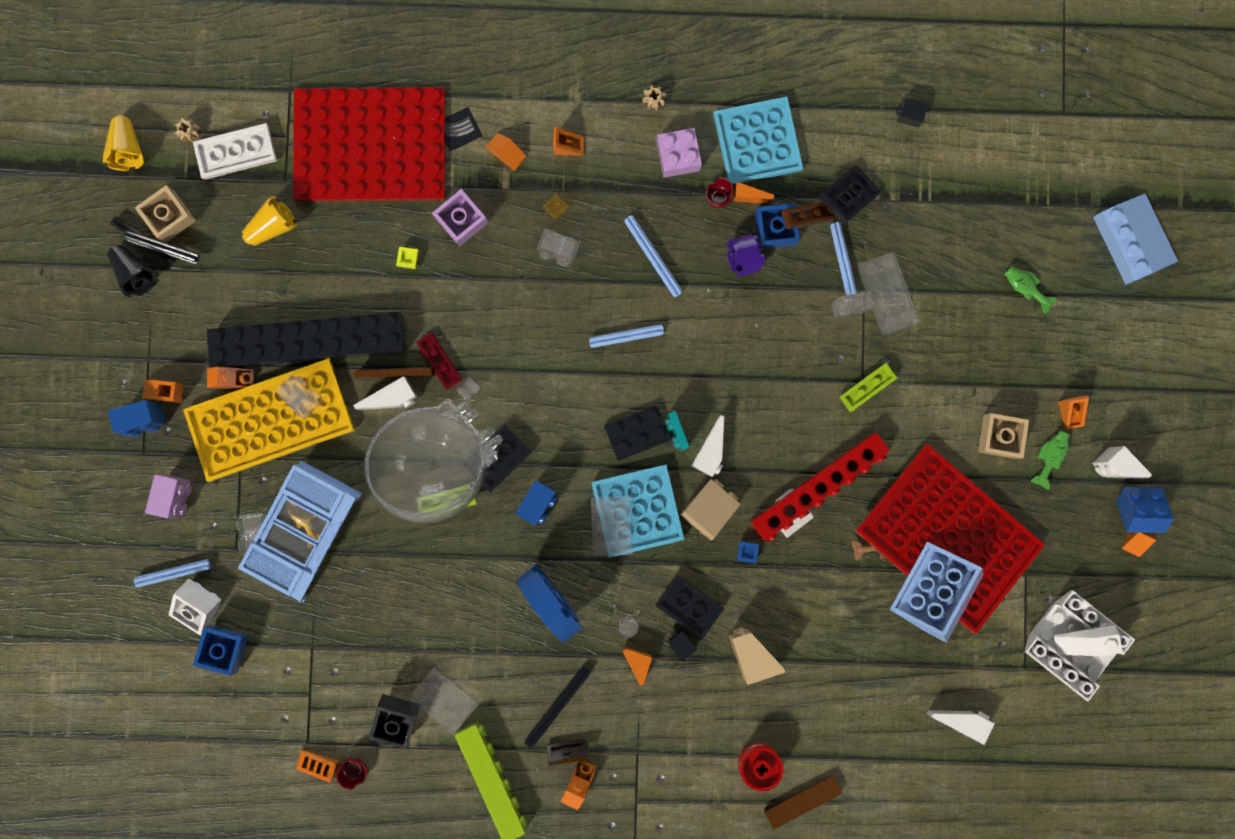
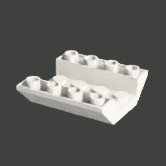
[1024,590,1135,702]

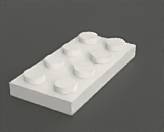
[193,123,277,180]

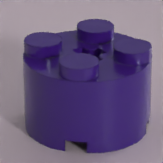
[726,234,765,277]

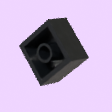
[369,694,420,750]

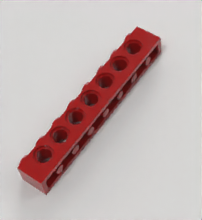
[749,432,890,542]

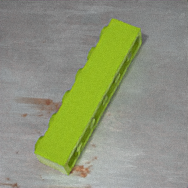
[455,721,528,839]

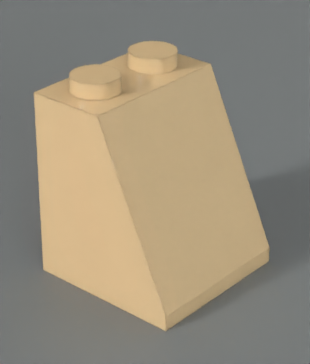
[680,479,740,540]
[729,627,785,685]

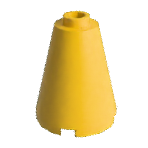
[103,115,144,171]
[242,196,297,246]

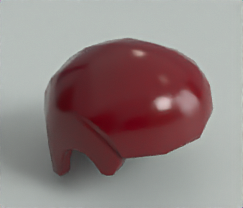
[705,177,734,208]
[336,757,368,790]

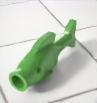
[1004,265,1057,314]
[1030,431,1070,490]

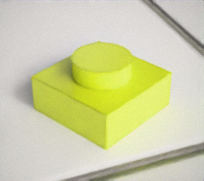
[396,247,419,269]

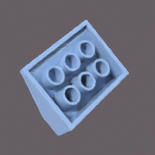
[1093,194,1178,285]
[890,542,983,643]

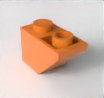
[207,367,254,389]
[142,380,184,403]
[560,761,597,810]

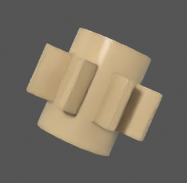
[643,85,666,111]
[175,118,200,143]

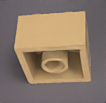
[135,185,196,242]
[978,413,1029,459]

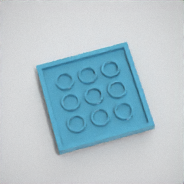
[713,97,803,185]
[591,465,684,558]

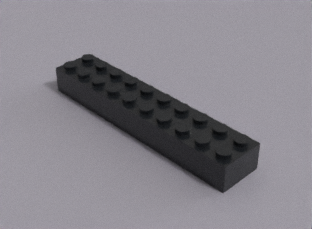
[207,312,406,368]

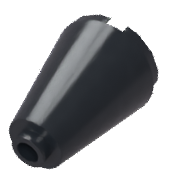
[107,245,158,297]

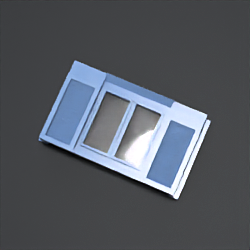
[238,461,362,602]

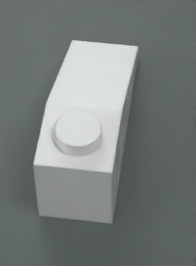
[353,376,418,410]
[691,415,724,477]
[1054,625,1123,656]
[927,710,994,745]

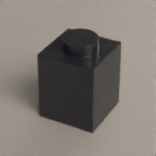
[896,98,928,128]
[667,629,697,662]

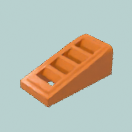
[734,182,774,204]
[296,749,339,782]

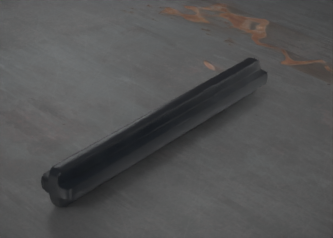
[524,666,591,748]

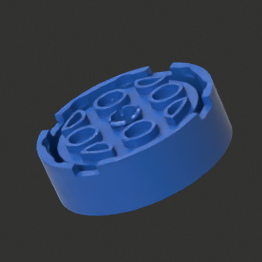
[516,565,583,643]

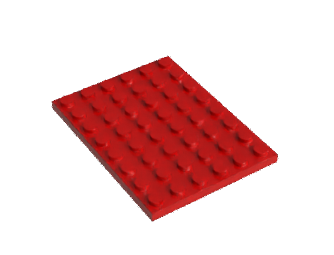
[293,87,445,201]
[855,444,1045,634]

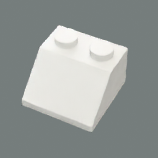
[1092,446,1152,478]
[169,579,221,636]

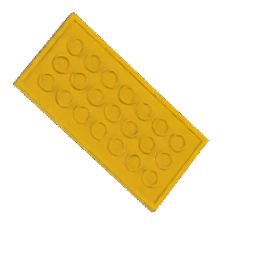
[183,358,355,482]

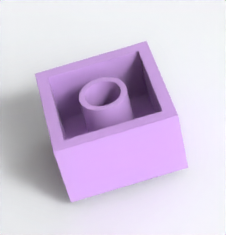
[656,128,702,178]
[432,189,488,247]
[145,475,192,518]

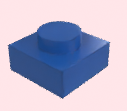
[737,541,759,563]

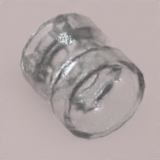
[455,376,482,403]
[619,616,638,637]

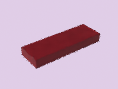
[416,332,463,390]

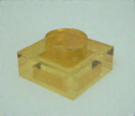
[542,193,569,221]

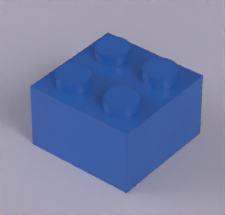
[754,203,800,250]
[108,400,166,438]
[515,480,558,526]
[1116,487,1174,533]
[193,625,249,676]

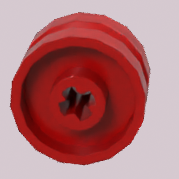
[737,742,784,792]

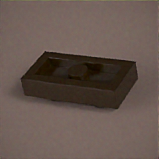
[547,739,588,766]

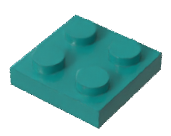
[665,411,690,452]

